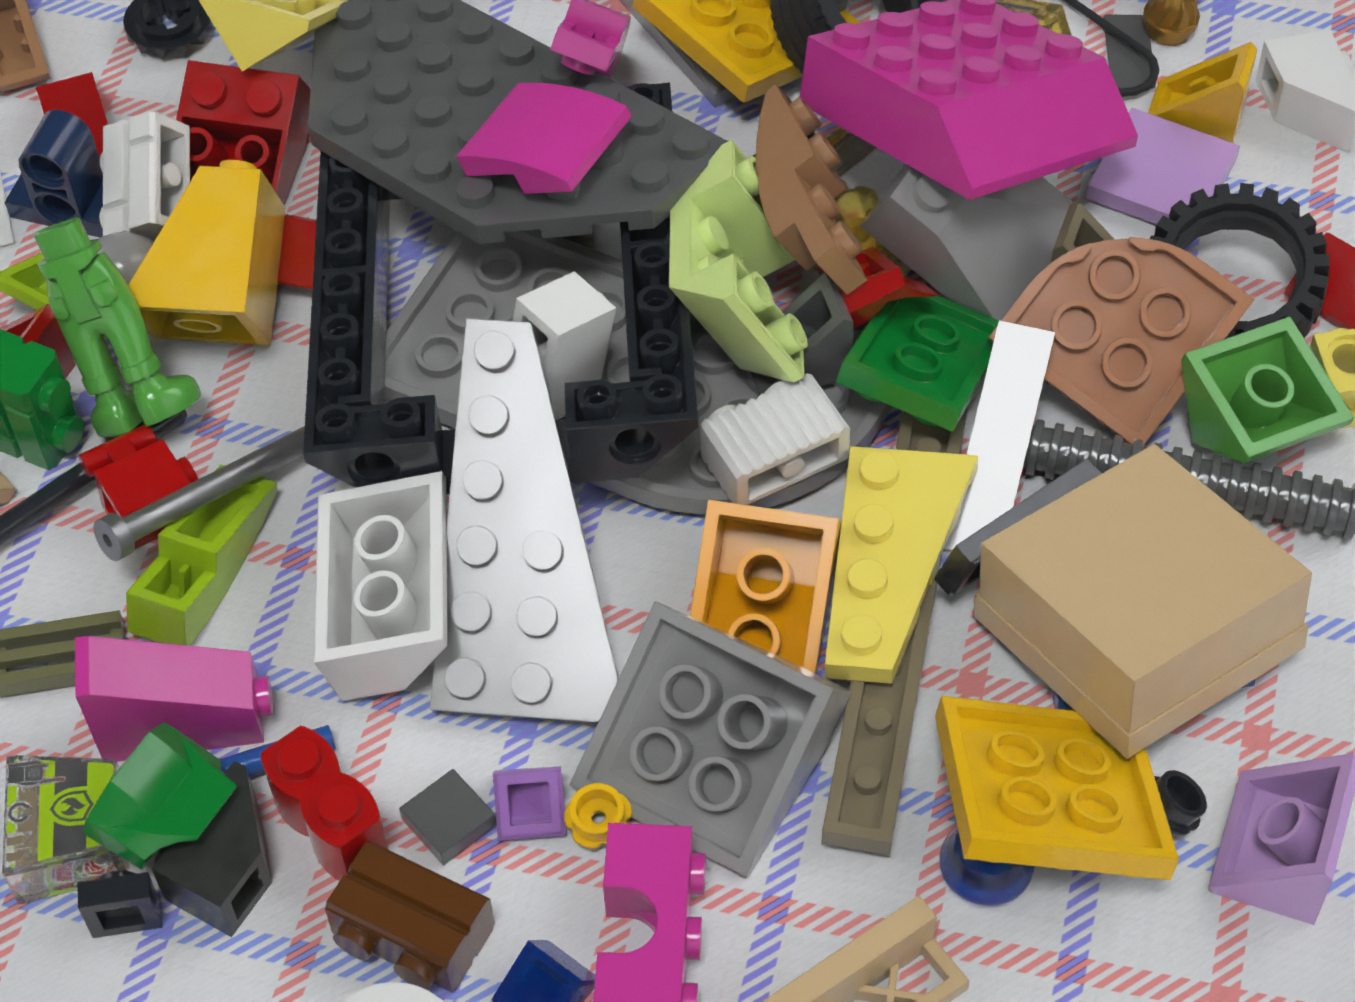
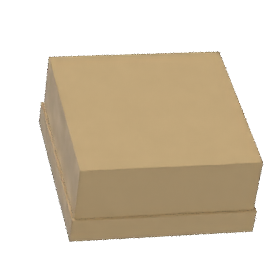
[974,444,1312,759]

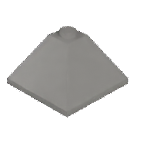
[860,164,1074,321]
[569,601,852,877]

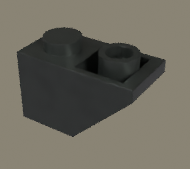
[152,761,272,937]

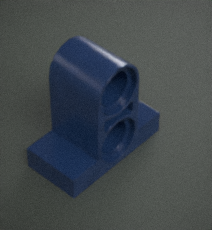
[5,110,103,237]

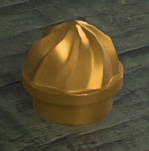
[1143,0,1200,46]

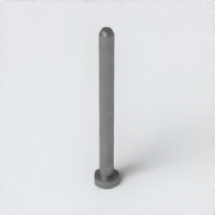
[93,426,305,561]

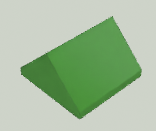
[1181,317,1354,463]

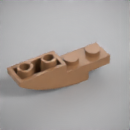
[756,84,867,295]

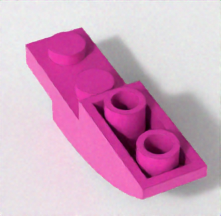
[550,0,631,77]

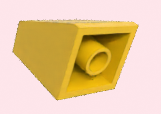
[128,160,286,346]

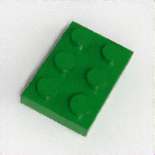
[836,295,999,432]

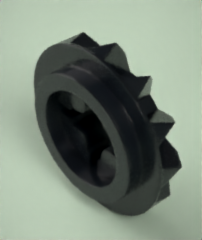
[123,0,213,59]

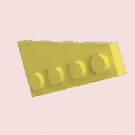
[825,446,978,684]

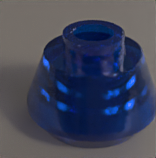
[939,826,1035,906]

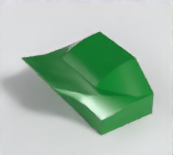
[83,722,238,870]

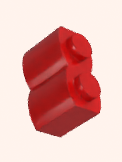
[261,725,389,881]

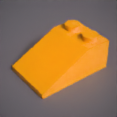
[690,500,841,674]

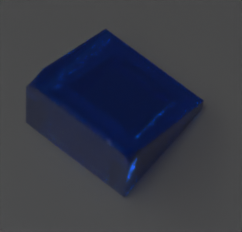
[491,940,595,1002]

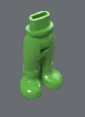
[33,217,201,437]

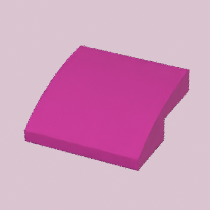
[456,83,632,194]

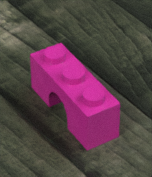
[593,823,706,1002]

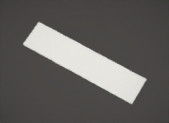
[944,320,1055,551]

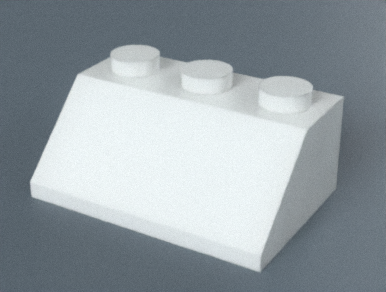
[314,471,447,701]

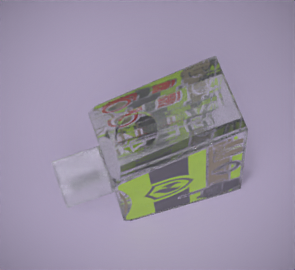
[2,755,129,904]

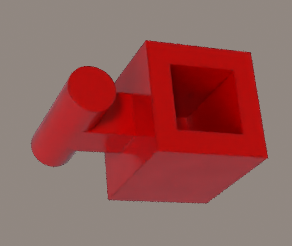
[78,425,198,550]

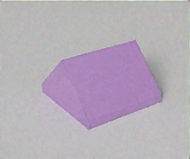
[1208,753,1355,925]

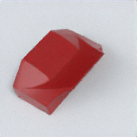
[817,247,937,329]

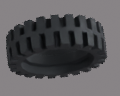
[1150,183,1330,339]

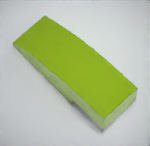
[126,464,277,646]

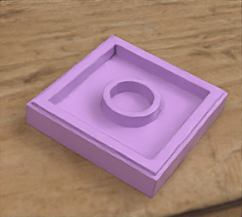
[1085,108,1240,225]

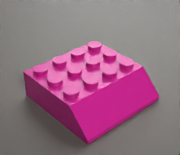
[800,0,1138,200]

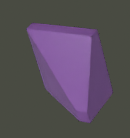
[493,766,566,841]

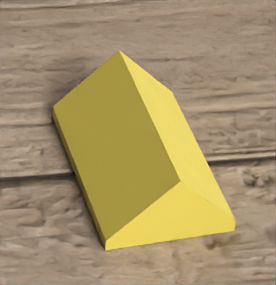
[199,0,348,71]

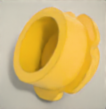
[564,783,632,849]

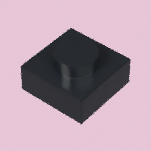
[77,870,163,938]

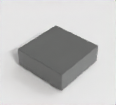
[399,769,497,865]

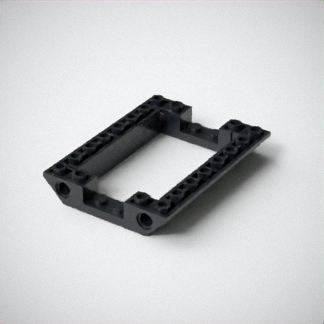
[303,82,699,495]

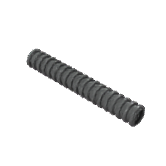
[1023,419,1355,540]

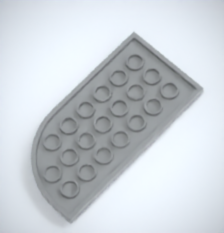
[384,229,893,514]

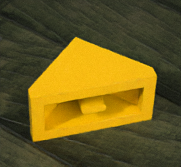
[1148,42,1257,143]

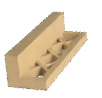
[762,896,970,1002]

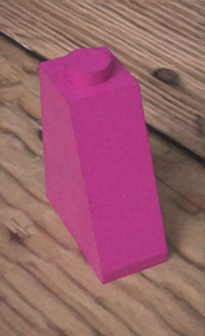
[75,636,274,763]

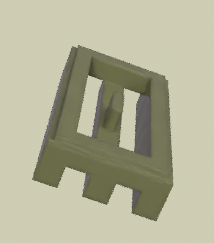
[0,610,125,697]

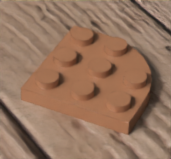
[987,237,1255,446]

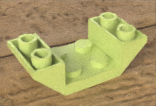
[669,139,808,383]

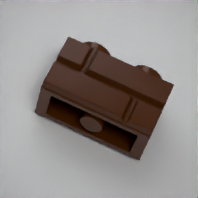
[325,841,495,992]

